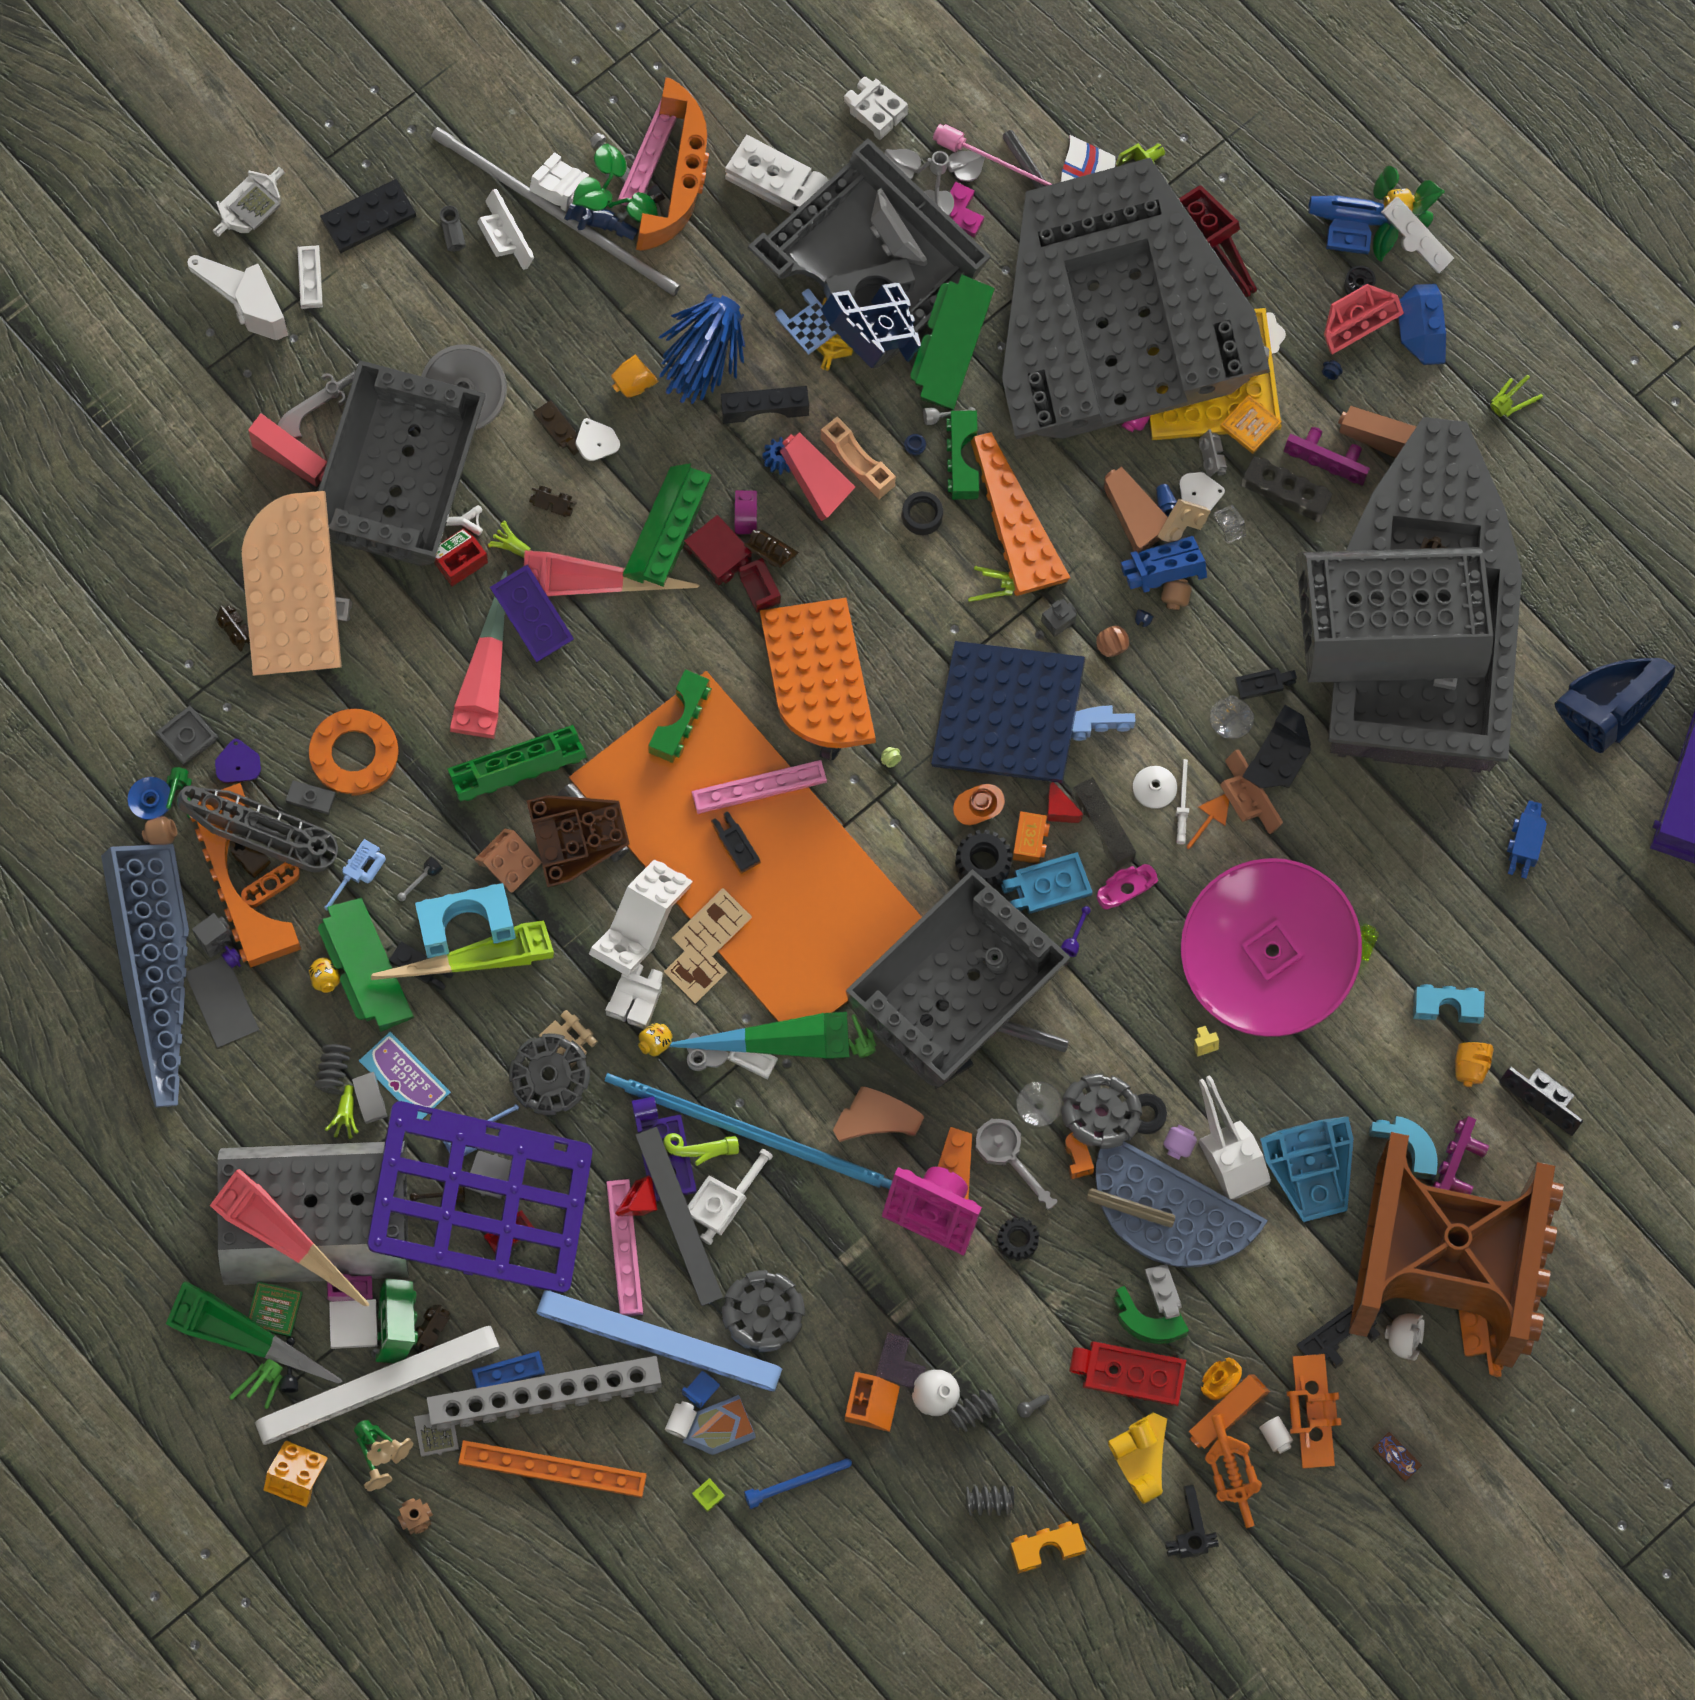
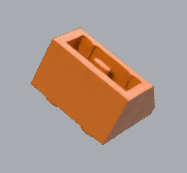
[845,1372,900,1432]

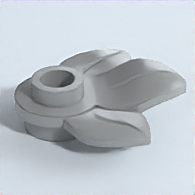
[687,1033,729,1071]

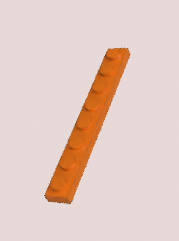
[459,1440,647,1498]

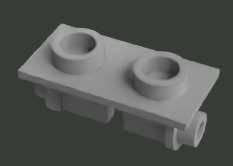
[1199,429,1227,477]

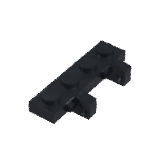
[1296,1304,1384,1369]

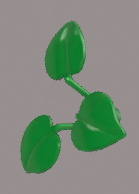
[572,144,658,223]
[1373,166,1445,262]

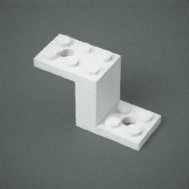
[589,860,693,976]

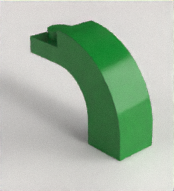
[1113,1286,1189,1344]

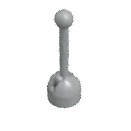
[923,407,976,425]

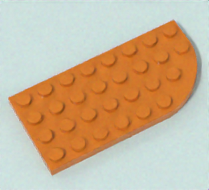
[760,598,876,748]

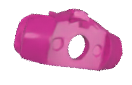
[1097,864,1158,909]

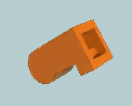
[1065,1132,1094,1180]

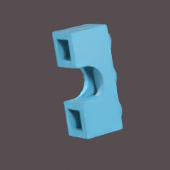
[1413,984,1485,1024]

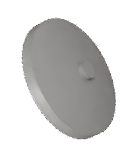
[421,344,507,430]

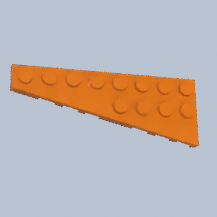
[971,432,1070,596]

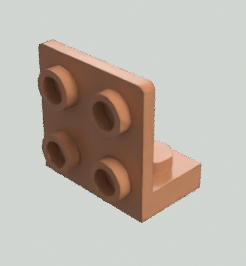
[474,828,542,893]

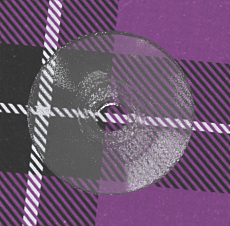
[1017,1082,1062,1126]

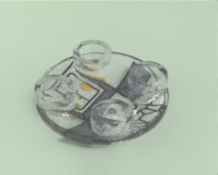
[1210,695,1254,739]

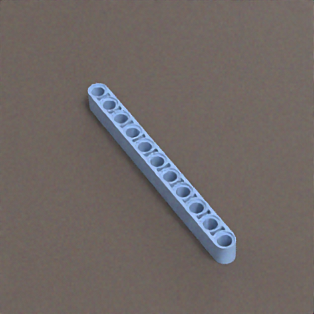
[536,1291,782,1391]

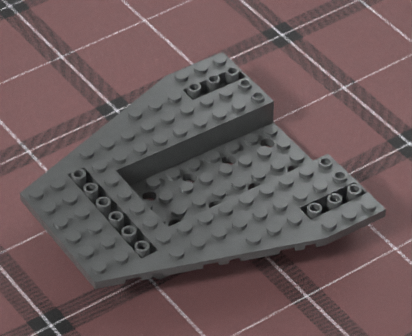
[1002,158,1270,440]

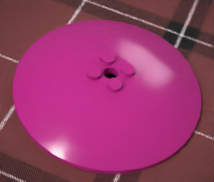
[1181,858,1362,1037]

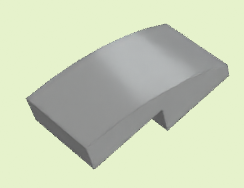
[352,1072,387,1124]

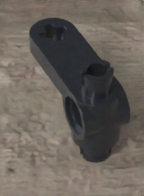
[1165,1484,1219,1559]

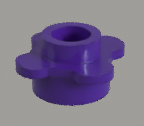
[221,946,241,968]

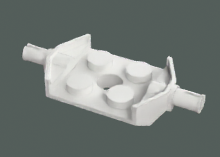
[213,167,285,237]

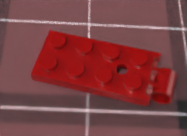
[1069,1341,1186,1406]

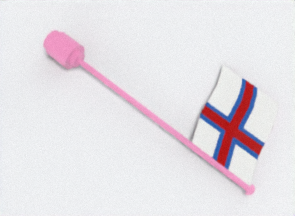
[933,124,1115,186]

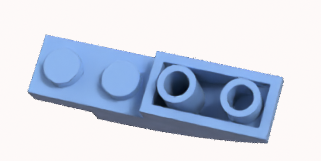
[1071,705,1135,741]

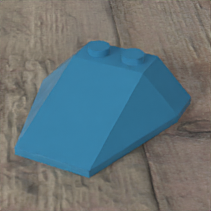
[1260,1117,1354,1222]

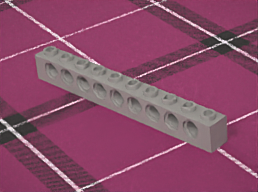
[427,1356,662,1431]

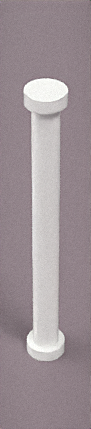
[700,1149,773,1245]

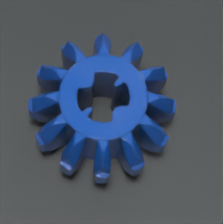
[762,437,791,475]

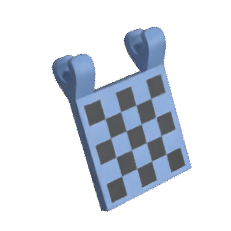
[774,289,837,355]

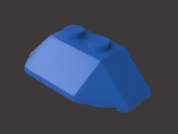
[1398,284,1446,365]

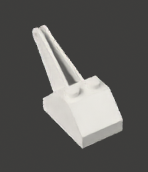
[188,255,288,340]
[1199,1075,1271,1201]

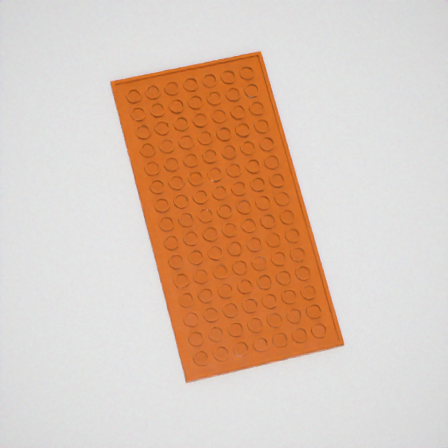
[569,671,922,1022]

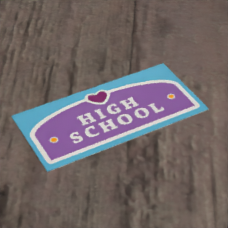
[359,1032,451,1119]

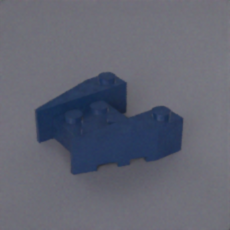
[821,283,921,368]

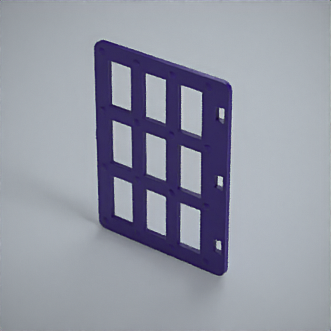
[367,1101,592,1293]

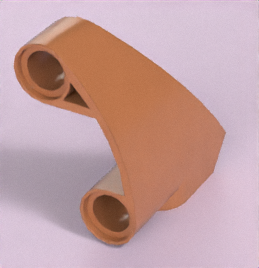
[833,1087,924,1142]

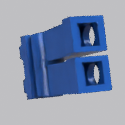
[1121,536,1207,593]

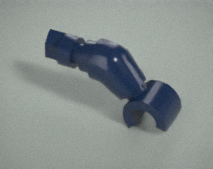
[564,203,639,240]

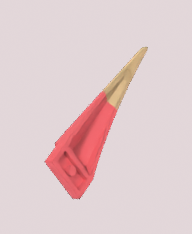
[524,550,700,596]
[210,1169,369,1306]

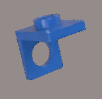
[682,1371,720,1409]

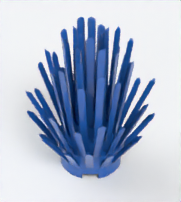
[658,294,745,404]

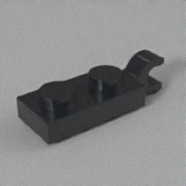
[1235,668,1297,700]

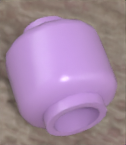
[1163,1124,1197,1160]

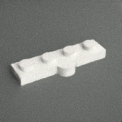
[1381,197,1454,273]

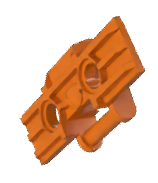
[1286,1354,1342,1468]

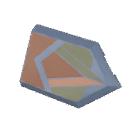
[683,1395,756,1455]

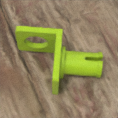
[1115,143,1165,167]

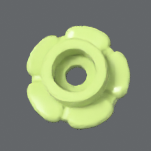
[881,747,902,768]

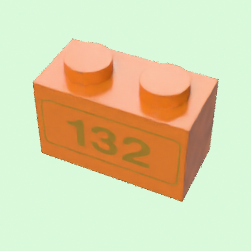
[1012,811,1050,864]

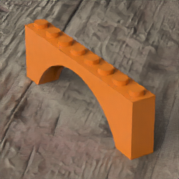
[190,783,301,968]

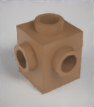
[397,1498,433,1535]

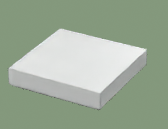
[688,1175,747,1235]
[329,1299,378,1349]

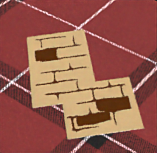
[664,888,752,1004]

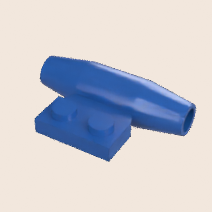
[1308,195,1391,255]

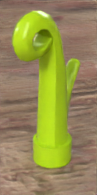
[663,1133,739,1166]

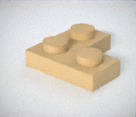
[1158,499,1211,543]

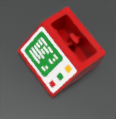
[434,529,488,587]

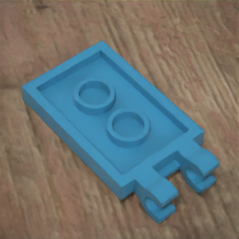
[1001,852,1093,914]

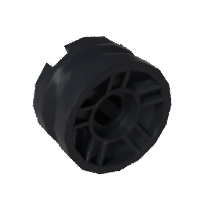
[1344,266,1376,295]

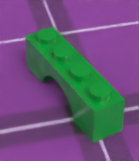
[946,411,979,500]
[648,669,712,763]

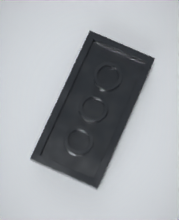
[320,179,416,254]

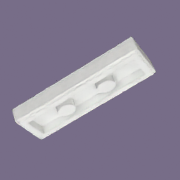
[297,245,323,309]

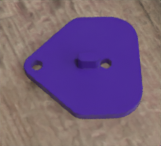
[215,739,261,783]

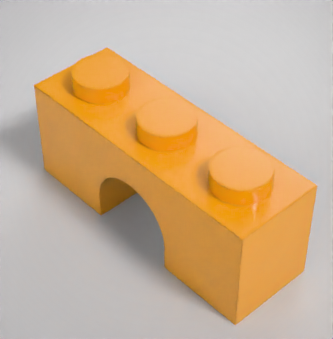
[1010,1522,1086,1574]

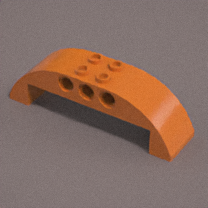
[636,78,709,251]

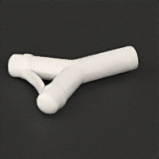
[446,505,483,536]

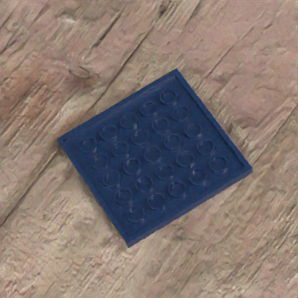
[931,641,1085,783]

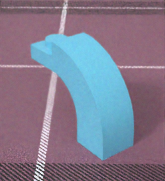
[1369,1116,1438,1180]

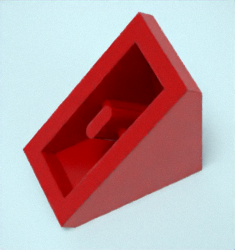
[1047,782,1083,823]
[615,1175,657,1216]

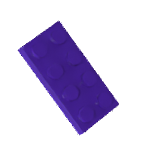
[490,564,574,663]

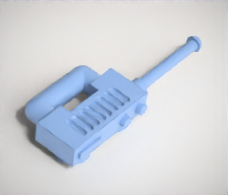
[324,839,386,911]

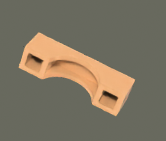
[821,416,896,499]

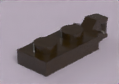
[533,400,579,456]

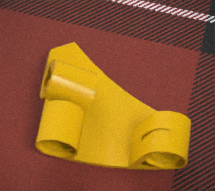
[1108,1412,1167,1504]

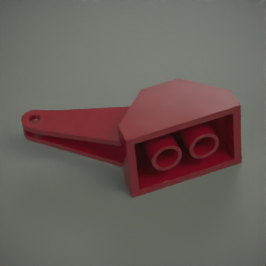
[1179,185,1257,298]

